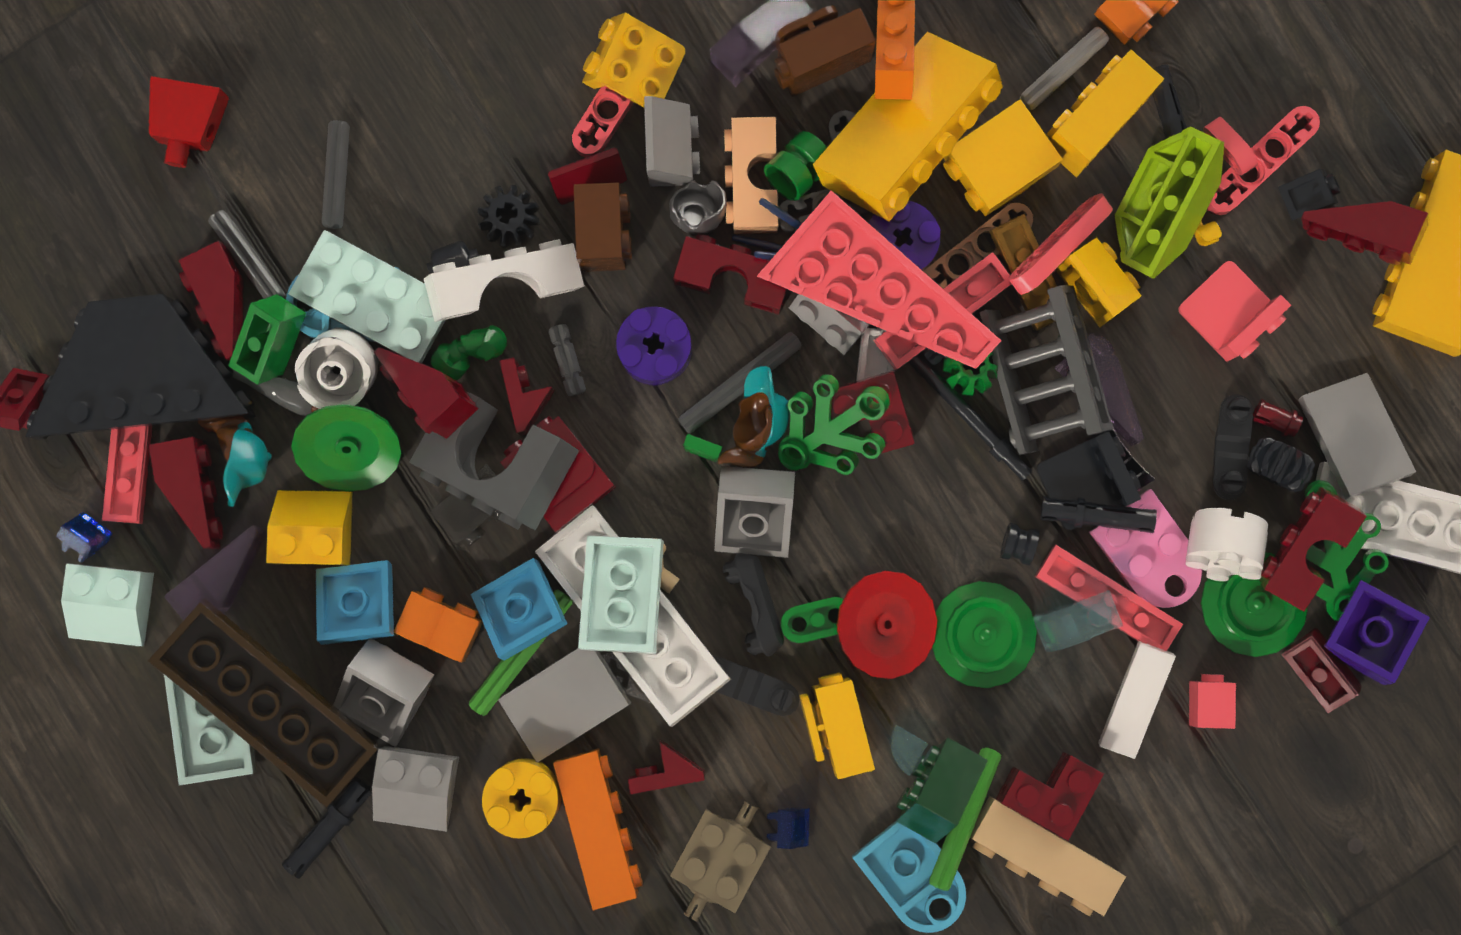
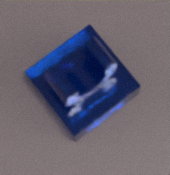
[56,512,113,563]
[767,807,810,849]

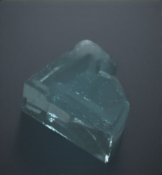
[890,724,928,776]

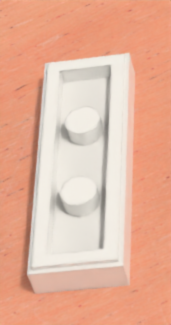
[1098,641,1176,759]

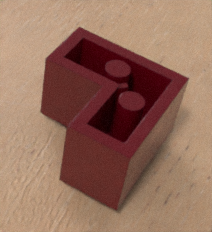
[827,370,915,454]
[996,752,1104,841]

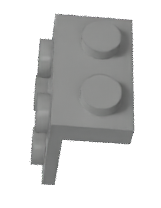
[789,294,870,355]

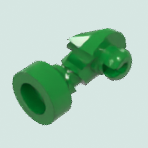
[430,325,507,380]

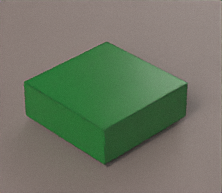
[683,434,723,462]

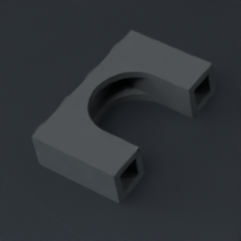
[409,391,579,530]

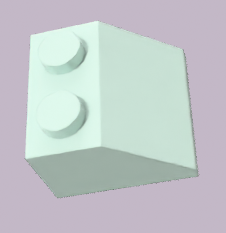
[61,564,154,647]

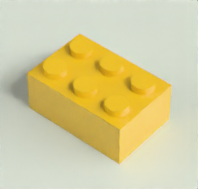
[1046,50,1164,177]

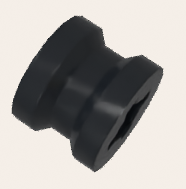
[1000,523,1039,566]

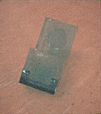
[1033,590,1123,652]

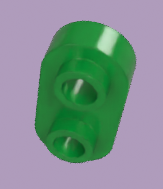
[780,597,844,643]

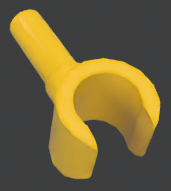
[1194,221,1222,246]

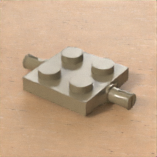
[670,801,772,921]

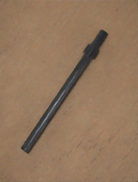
[874,326,1032,481]

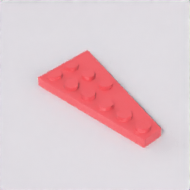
[757,191,1002,369]

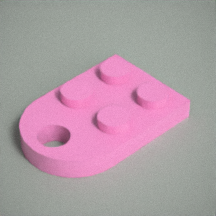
[1089,489,1202,608]

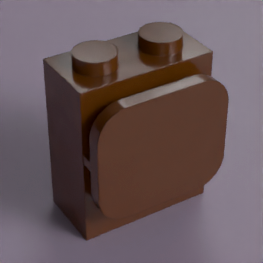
[774,5,876,97]

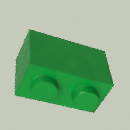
[228,294,306,385]

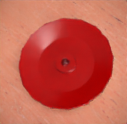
[837,571,937,679]

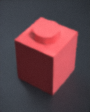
[1189,674,1236,729]

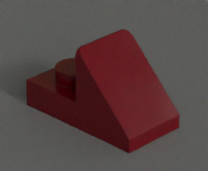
[500,357,555,436]
[0,368,49,431]
[628,740,705,794]

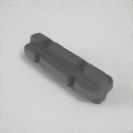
[549,324,586,396]

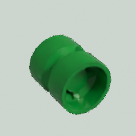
[764,131,827,201]

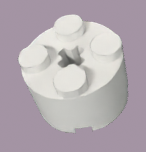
[295,327,379,409]
[1186,508,1268,581]

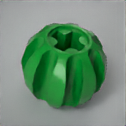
[943,352,998,396]

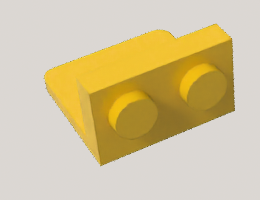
[582,12,685,107]

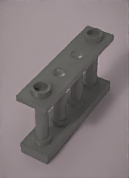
[980,285,1114,455]

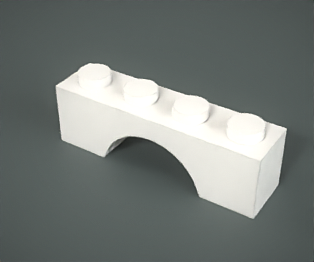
[424,239,584,322]

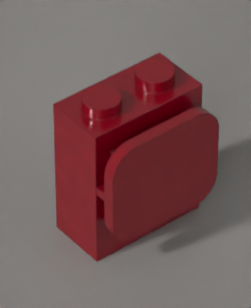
[500,416,616,533]

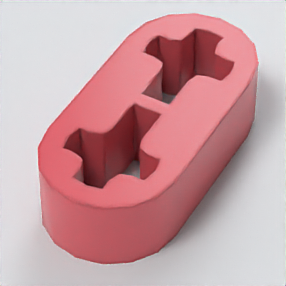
[1203,117,1258,176]

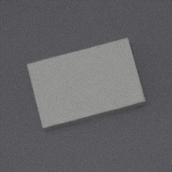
[1298,373,1416,500]
[498,648,631,762]

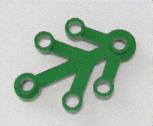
[778,374,890,475]
[1281,480,1389,621]

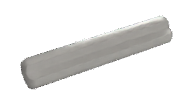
[1020,26,1109,110]

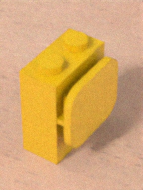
[943,99,1063,216]
[799,672,875,779]

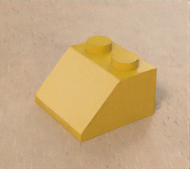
[1056,237,1142,328]
[266,490,353,565]

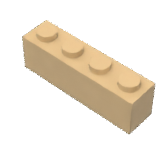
[970,796,1126,916]

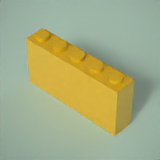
[813,32,1003,222]
[1372,150,1461,357]

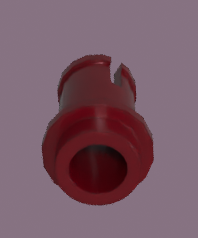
[1252,399,1303,438]

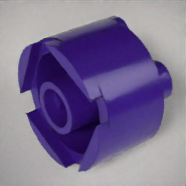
[869,201,941,271]
[616,306,692,386]

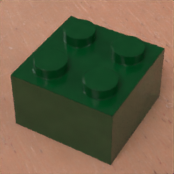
[896,738,988,843]

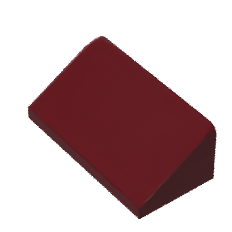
[548,147,627,205]
[1282,628,1362,713]

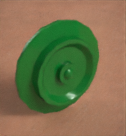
[291,404,401,492]
[1201,552,1308,657]
[932,581,1037,688]

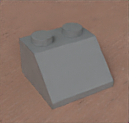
[644,96,700,187]
[714,466,795,558]
[334,639,434,747]
[372,746,459,832]

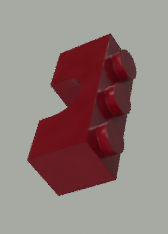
[673,234,787,315]
[1259,486,1367,612]

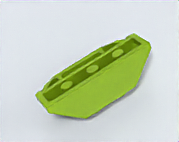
[1115,126,1224,278]

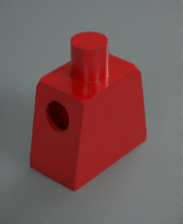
[149,76,229,168]

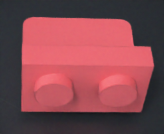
[1179,261,1291,362]

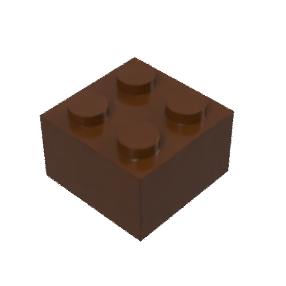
[574,183,632,272]

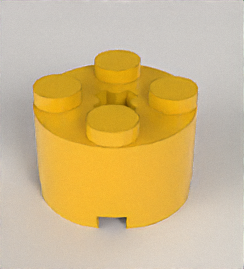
[482,758,562,838]

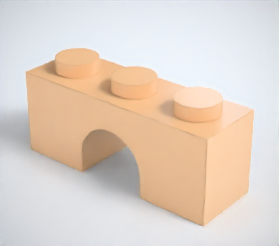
[724,117,778,234]

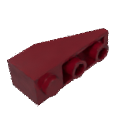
[1301,201,1428,265]
[179,241,244,361]
[374,347,479,439]
[149,437,224,549]

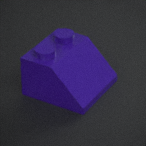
[1324,580,1430,685]

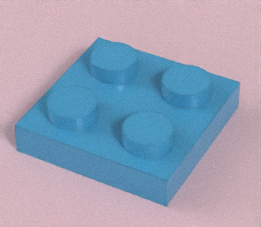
[471,558,567,661]
[316,560,394,645]

